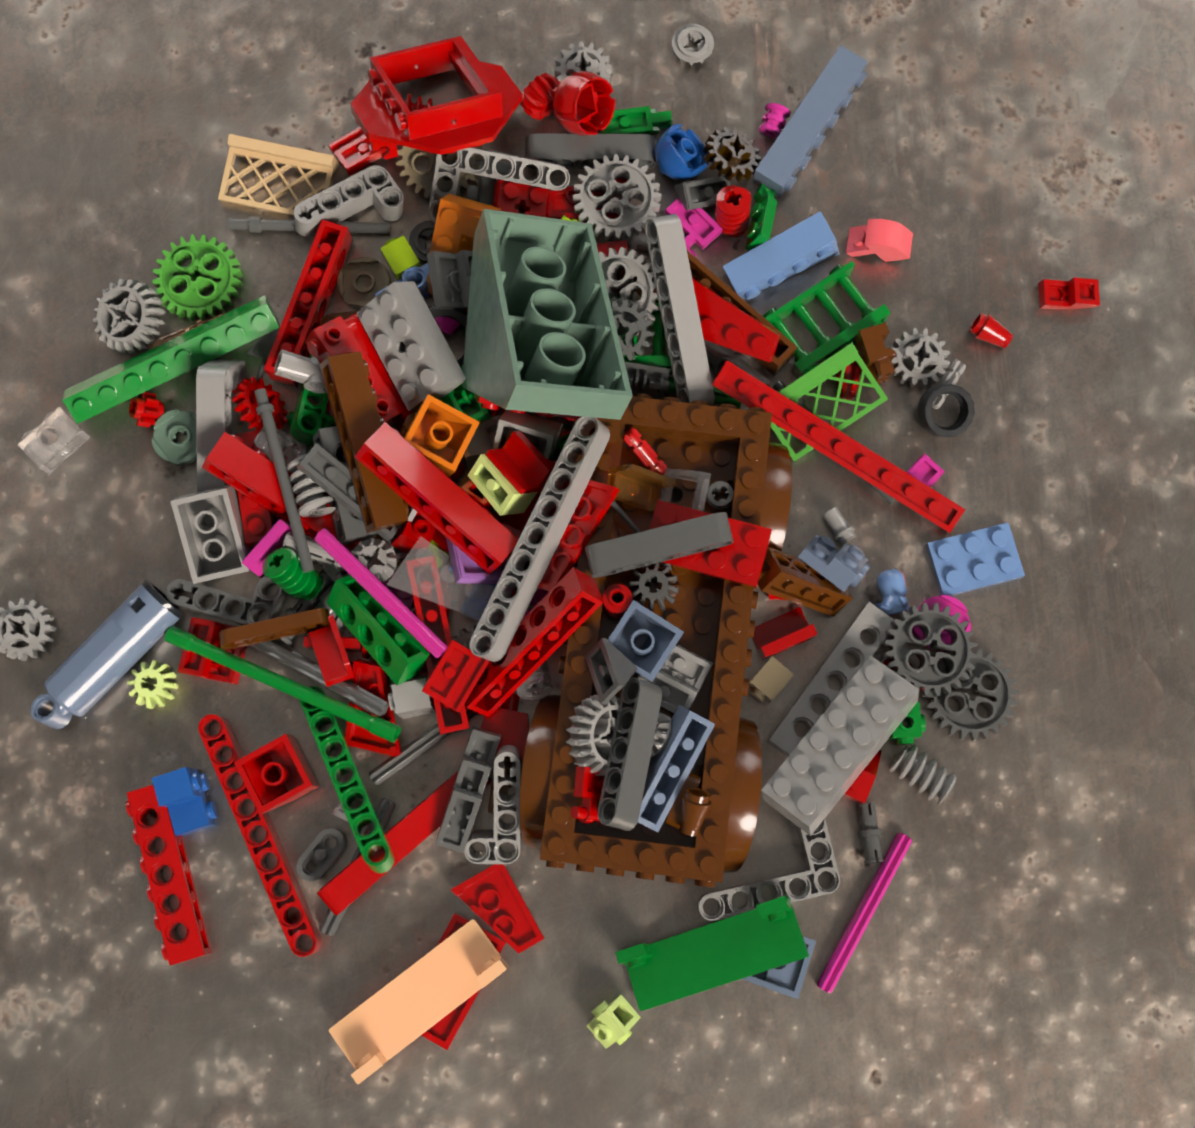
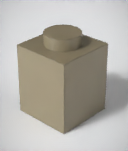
[749,656,794,703]

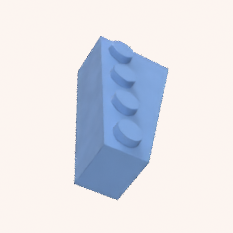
[723,211,840,300]

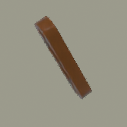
[219,608,330,649]

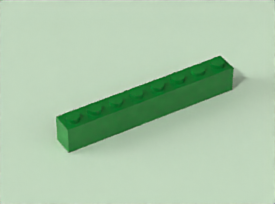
[62,295,280,424]

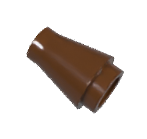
[681,788,712,836]

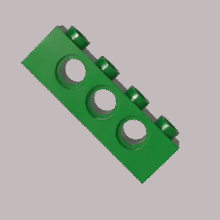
[326,575,429,685]

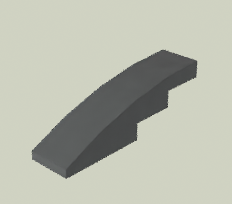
[435,726,501,853]

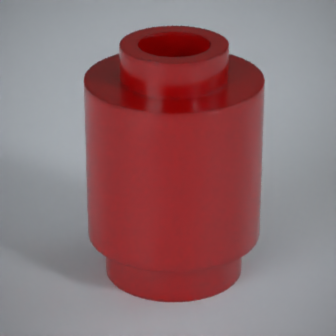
[603,584,632,619]

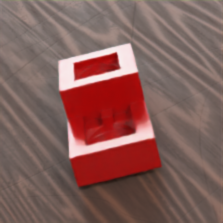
[1038,277,1100,309]

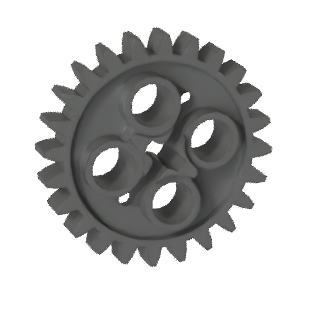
[882,603,978,697]
[923,648,1019,741]

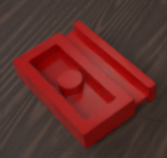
[329,127,387,176]
[422,640,490,713]

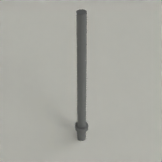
[254,388,314,573]

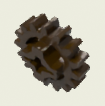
[703,127,762,182]

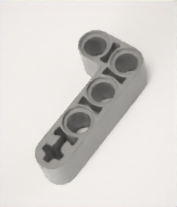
[294,165,403,237]
[464,745,522,864]

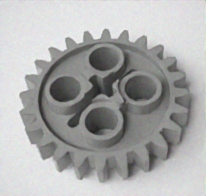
[573,154,661,241]
[599,247,660,337]

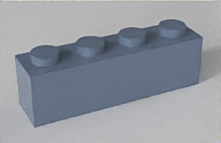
[638,705,715,832]

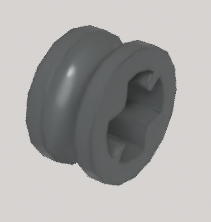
[707,481,733,510]

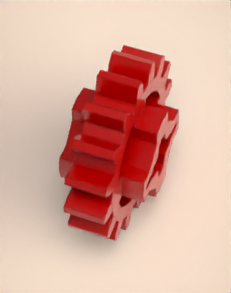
[231,377,288,434]

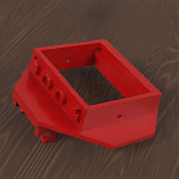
[350,36,523,160]

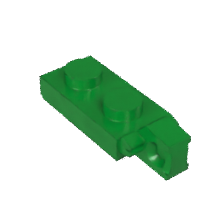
[599,106,672,135]
[745,183,777,251]

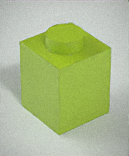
[380,235,421,281]

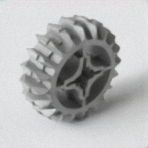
[92,279,166,354]
[566,695,620,776]

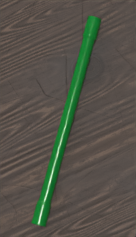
[165,626,401,743]

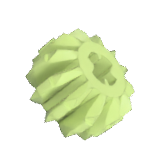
[127,660,178,709]

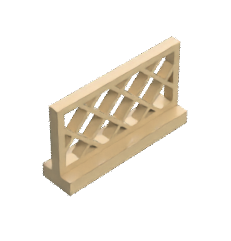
[218,134,339,217]

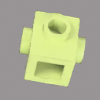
[586,995,641,1049]

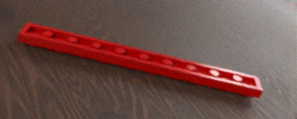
[712,360,966,533]

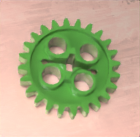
[152,234,243,322]

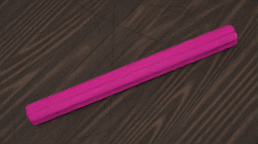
[314,529,448,658]
[817,833,912,993]

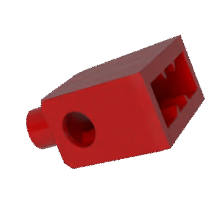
[480,694,529,761]

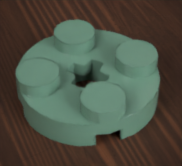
[152,410,197,467]

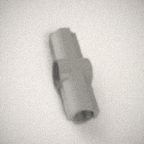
[274,349,327,394]

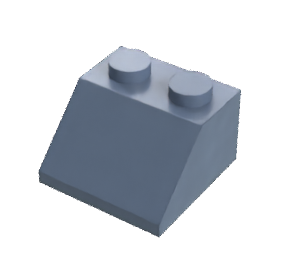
[608,600,684,683]

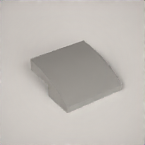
[638,644,713,713]

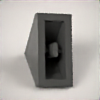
[585,638,638,705]

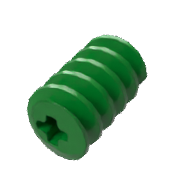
[262,548,323,600]

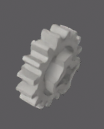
[554,41,612,83]
[891,328,950,389]
[0,598,56,661]

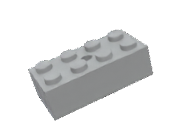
[356,281,467,411]

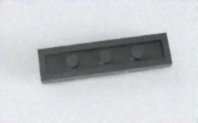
[297,443,403,542]

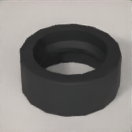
[917,384,975,438]

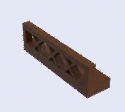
[758,547,853,617]

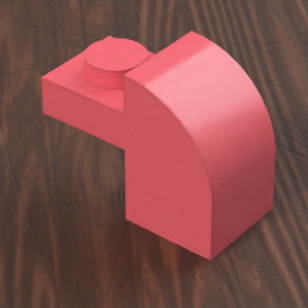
[846,219,913,262]

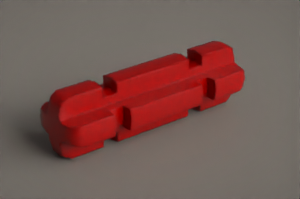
[622,428,667,478]

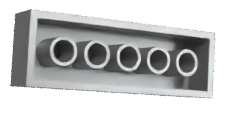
[761,656,919,836]

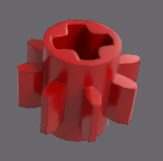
[129,392,164,428]

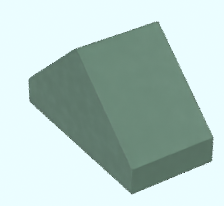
[462,209,633,420]

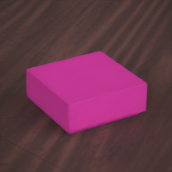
[907,453,945,487]

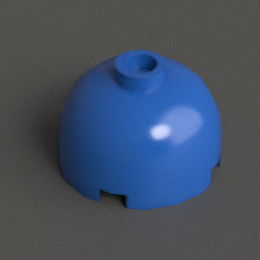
[655,124,708,181]

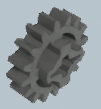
[612,299,655,361]

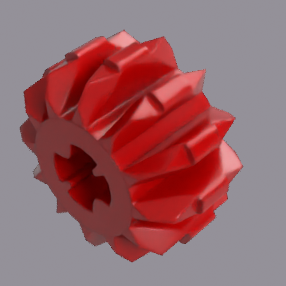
[520,72,560,121]

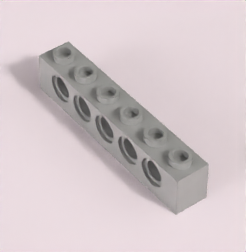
[766,602,894,758]

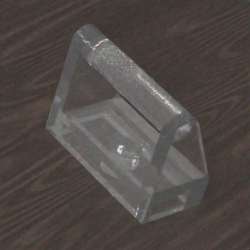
[659,468,711,511]

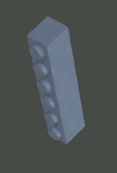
[753,45,868,198]

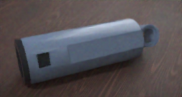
[30,579,184,729]

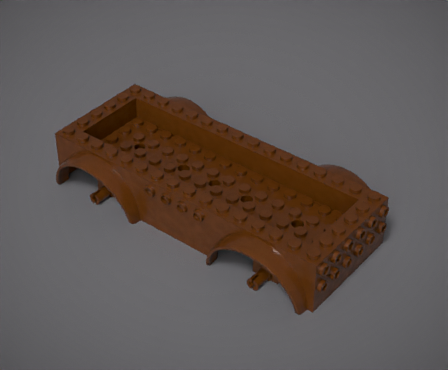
[520,394,792,888]

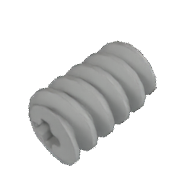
[287,454,336,518]
[889,745,957,805]

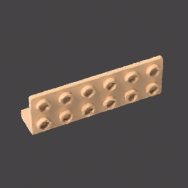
[329,919,509,1085]

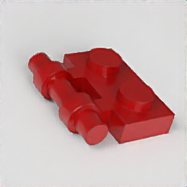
[570,766,605,825]

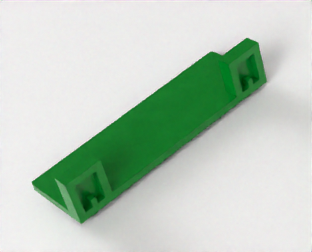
[615,896,809,1011]

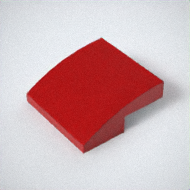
[177,617,247,685]

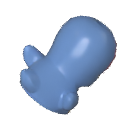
[875,569,911,615]

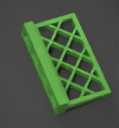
[771,343,888,462]

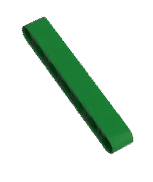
[300,686,395,873]

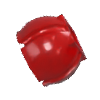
[551,71,615,136]

